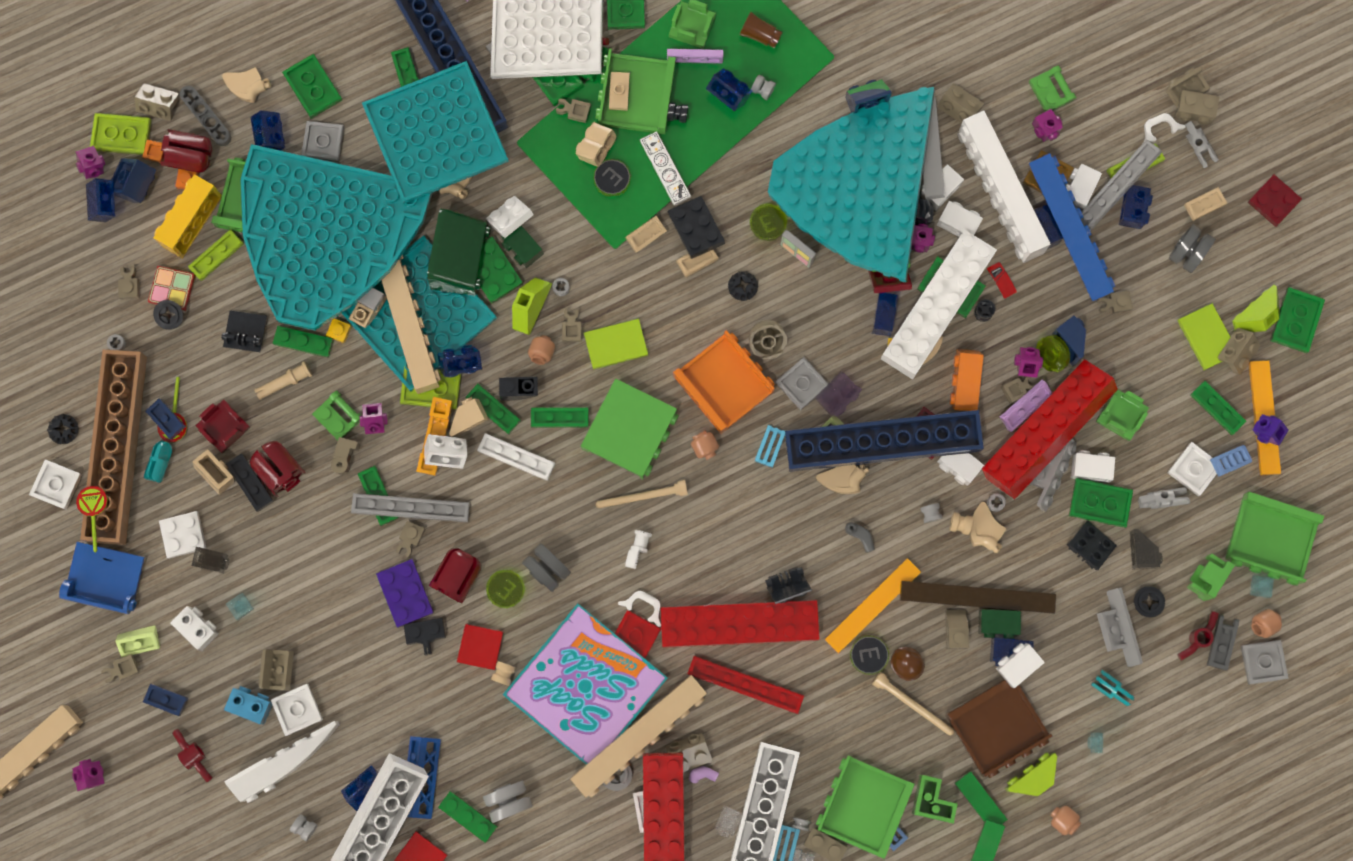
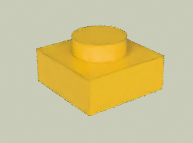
[326,319,352,344]

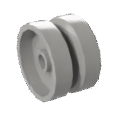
[483,780,533,823]

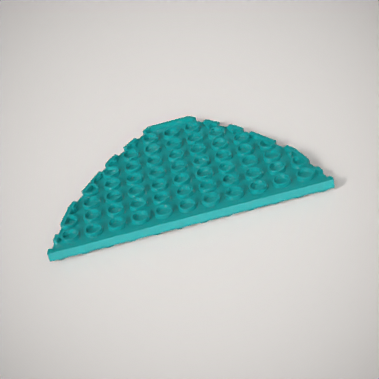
[768,87,935,282]

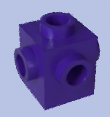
[1253,414,1289,446]

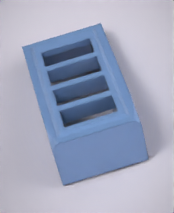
[1210,445,1252,477]

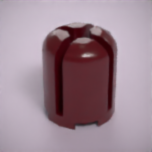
[160,129,212,173]
[250,441,306,497]
[429,548,482,603]

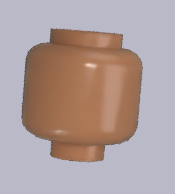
[528,335,555,365]
[691,430,719,460]
[1251,609,1282,638]
[1050,806,1081,835]

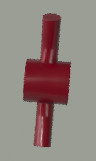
[1177,611,1219,661]
[172,729,213,782]

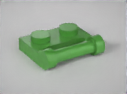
[1029,65,1077,112]
[312,391,361,440]

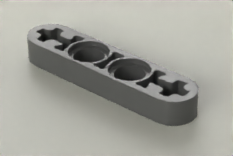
[180,86,231,146]

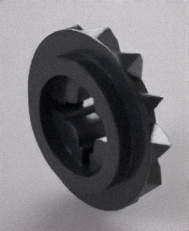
[728,271,758,301]
[153,299,184,330]
[47,414,79,444]
[1133,586,1165,618]

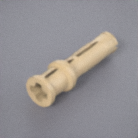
[254,361,313,400]

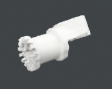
[625,530,652,569]

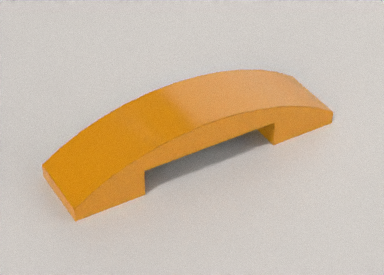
[416,397,452,476]

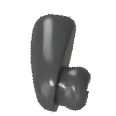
[845,522,875,553]

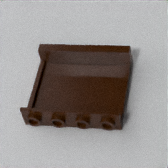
[945,679,1053,778]

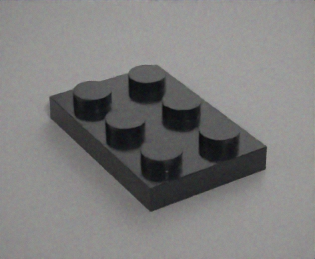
[667,196,725,259]

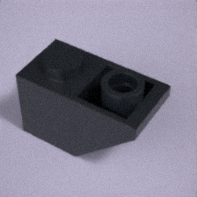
[499,377,538,401]

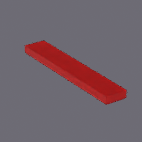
[687,656,804,714]

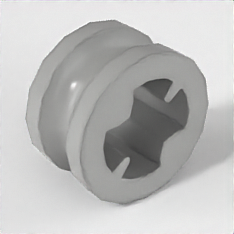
[552,278,570,296]
[107,334,126,351]
[987,493,1006,512]
[791,817,811,831]

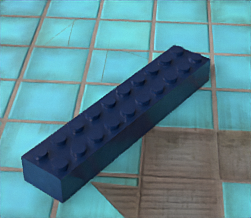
[394,0,508,133]
[785,410,984,472]

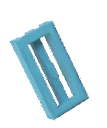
[755,425,785,468]
[773,825,800,861]

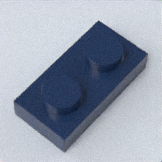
[145,398,186,439]
[143,684,188,716]

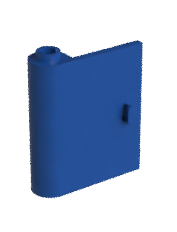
[59,542,145,614]

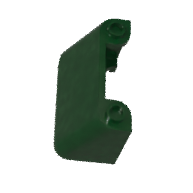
[427,208,491,296]

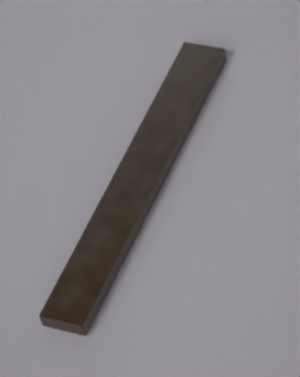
[900,581,1056,614]

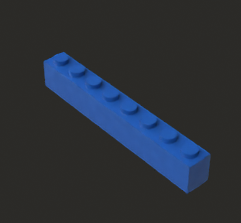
[1029,153,1116,301]

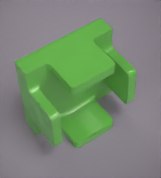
[669,0,716,49]
[1096,390,1149,441]
[1187,553,1235,601]

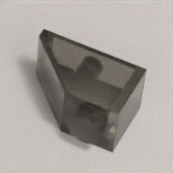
[1129,529,1163,570]
[191,547,229,574]

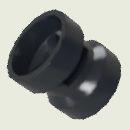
[667,102,689,123]
[974,299,996,322]

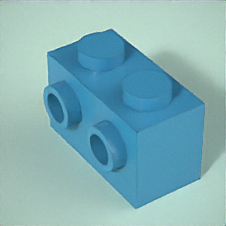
[224,686,272,725]

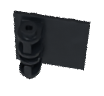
[221,310,267,353]
[1066,520,1117,570]
[765,567,812,604]

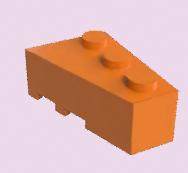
[950,349,984,411]

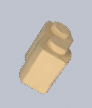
[576,122,616,167]

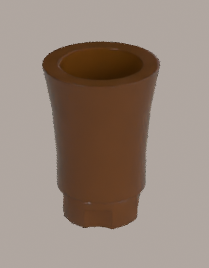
[740,12,782,48]

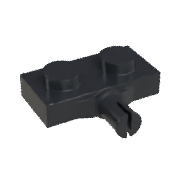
[404,618,446,656]

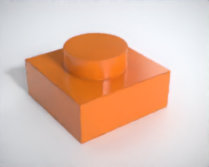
[142,140,164,163]
[175,169,199,190]

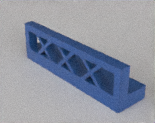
[407,736,441,819]

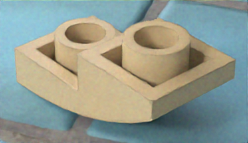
[349,296,387,328]

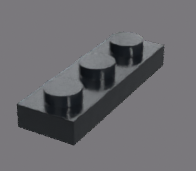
[226,453,274,512]

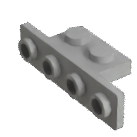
[1030,438,1076,512]
[1097,587,1143,667]

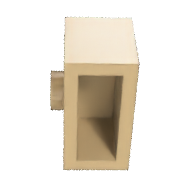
[192,449,234,495]

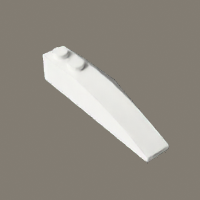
[224,721,340,803]

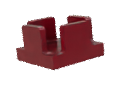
[195,399,251,454]

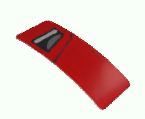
[987,262,1017,299]

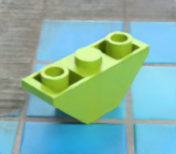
[512,277,552,336]
[1232,285,1279,332]
[1005,752,1057,796]

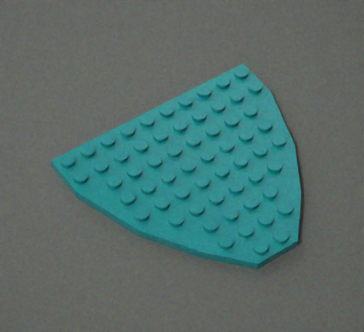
[241,144,432,331]

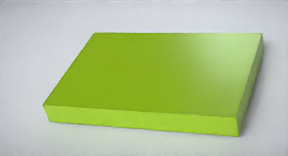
[90,113,152,155]
[1177,304,1231,370]
[584,319,648,370]
[400,366,461,410]

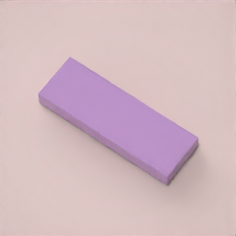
[667,49,723,63]
[1000,380,1052,432]

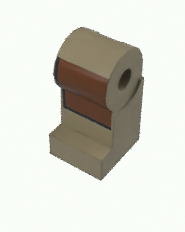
[331,437,361,475]

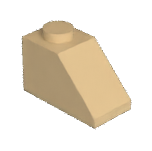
[449,397,489,437]

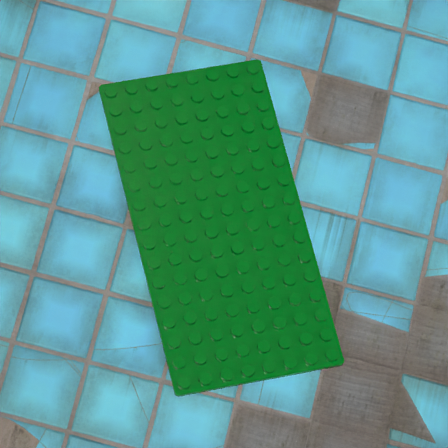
[517,0,834,249]

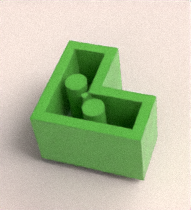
[912,775,958,824]

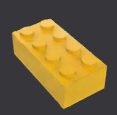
[153,174,222,259]

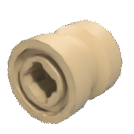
[949,512,973,535]
[491,661,516,686]

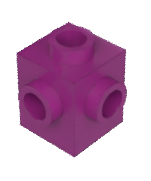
[1032,109,1063,142]
[75,146,105,179]
[911,224,935,253]
[1014,347,1043,378]
[359,403,388,434]
[72,759,105,792]

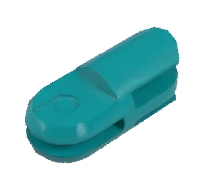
[144,441,172,483]
[1091,670,1135,706]

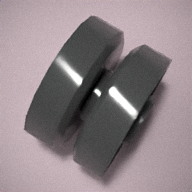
[1168,224,1216,273]
[522,543,571,592]

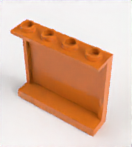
[673,330,775,434]

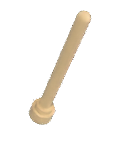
[596,480,688,508]
[872,672,954,735]

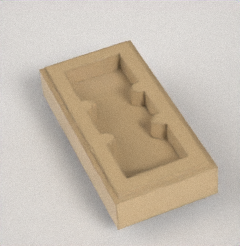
[609,72,630,111]
[1184,187,1227,221]
[625,216,667,253]
[676,250,718,278]

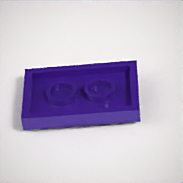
[376,559,434,628]

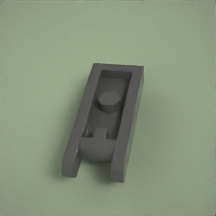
[1207,614,1239,671]

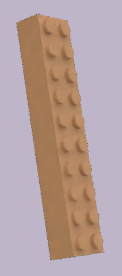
[80,349,147,545]

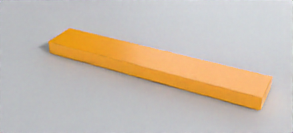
[1249,361,1281,475]
[824,558,921,653]

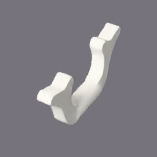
[1142,113,1186,144]
[618,591,661,627]

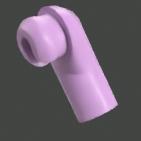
[689,766,719,783]

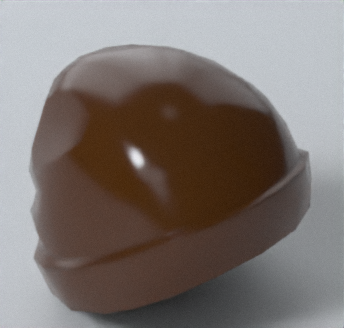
[890,647,925,681]

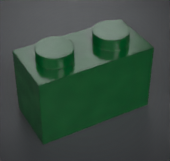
[501,225,544,268]
[978,609,1021,639]

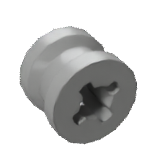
[920,503,943,523]

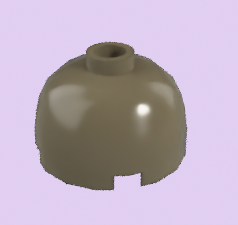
[749,320,787,359]

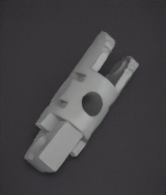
[1185,121,1219,168]
[1138,487,1190,509]

